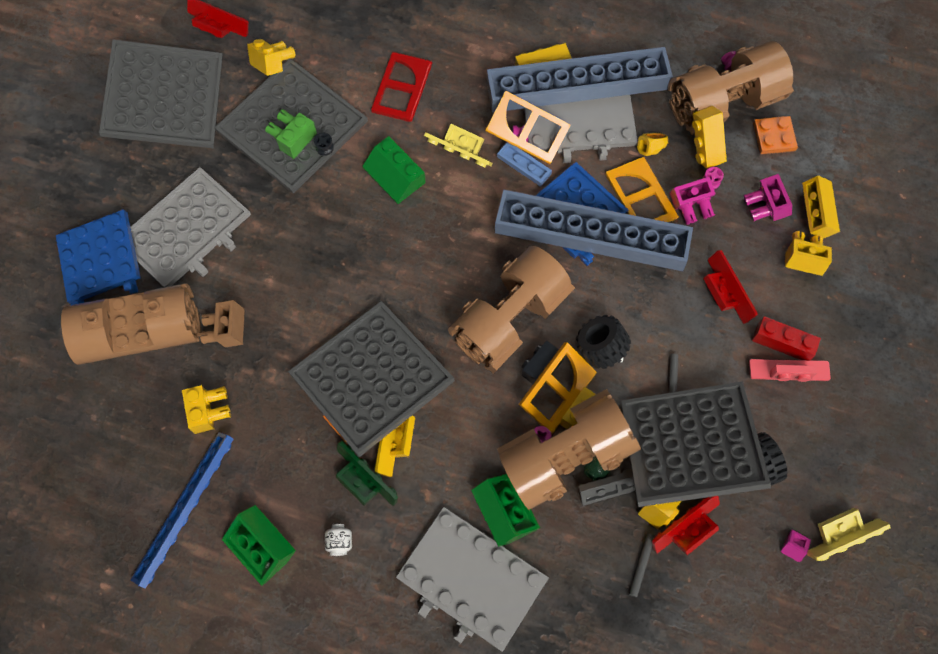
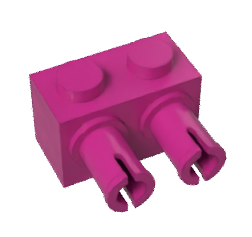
[743,174,792,221]
[669,177,715,225]

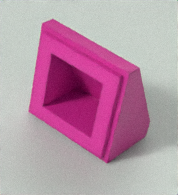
[781,529,811,562]

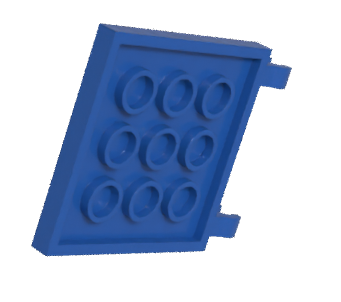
[536,162,628,266]
[56,209,141,305]

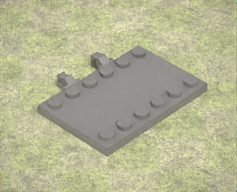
[524,95,638,163]
[130,167,251,288]
[396,507,549,652]

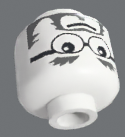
[325,524,352,556]

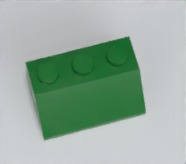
[362,136,426,204]
[471,474,540,547]
[222,505,296,586]

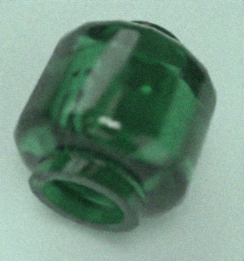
[583,456,611,481]

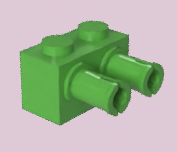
[265,109,317,159]

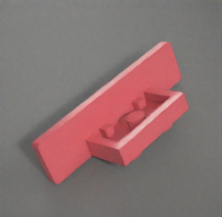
[749,359,831,382]

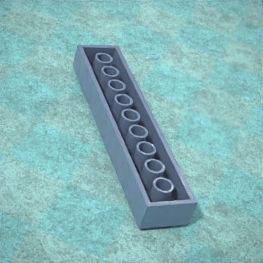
[487,47,673,112]
[495,190,693,271]

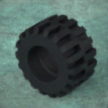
[576,315,631,369]
[757,432,788,486]

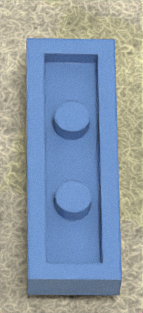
[497,142,552,187]

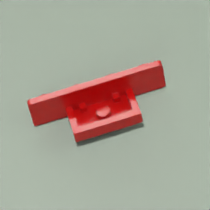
[187,0,249,38]
[703,250,758,324]
[652,496,720,555]

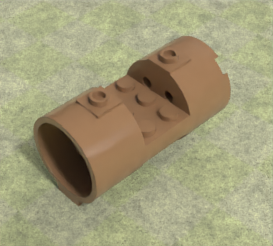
[668,41,794,135]
[448,246,575,374]
[61,283,202,365]
[497,389,641,510]

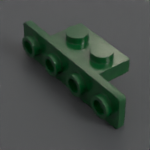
[336,441,398,506]

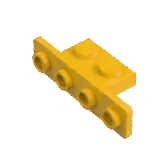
[375,416,415,477]

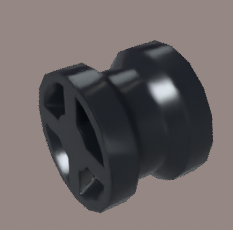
[314,132,334,156]

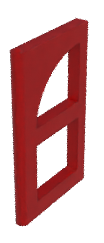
[371,52,432,122]

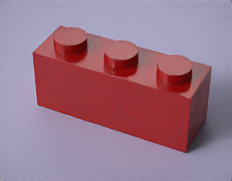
[752,316,821,361]

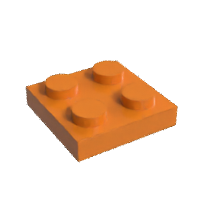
[753,116,798,154]

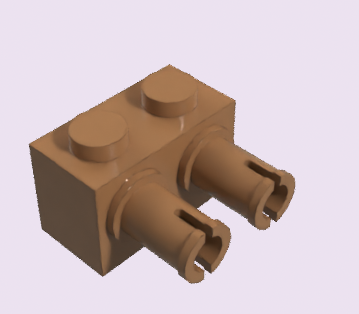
[200,300,245,347]

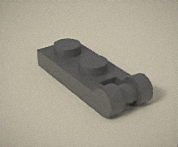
[578,469,636,506]

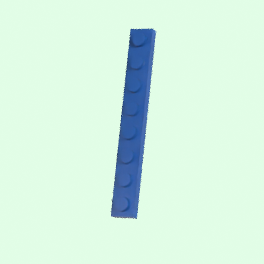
[131,432,233,589]

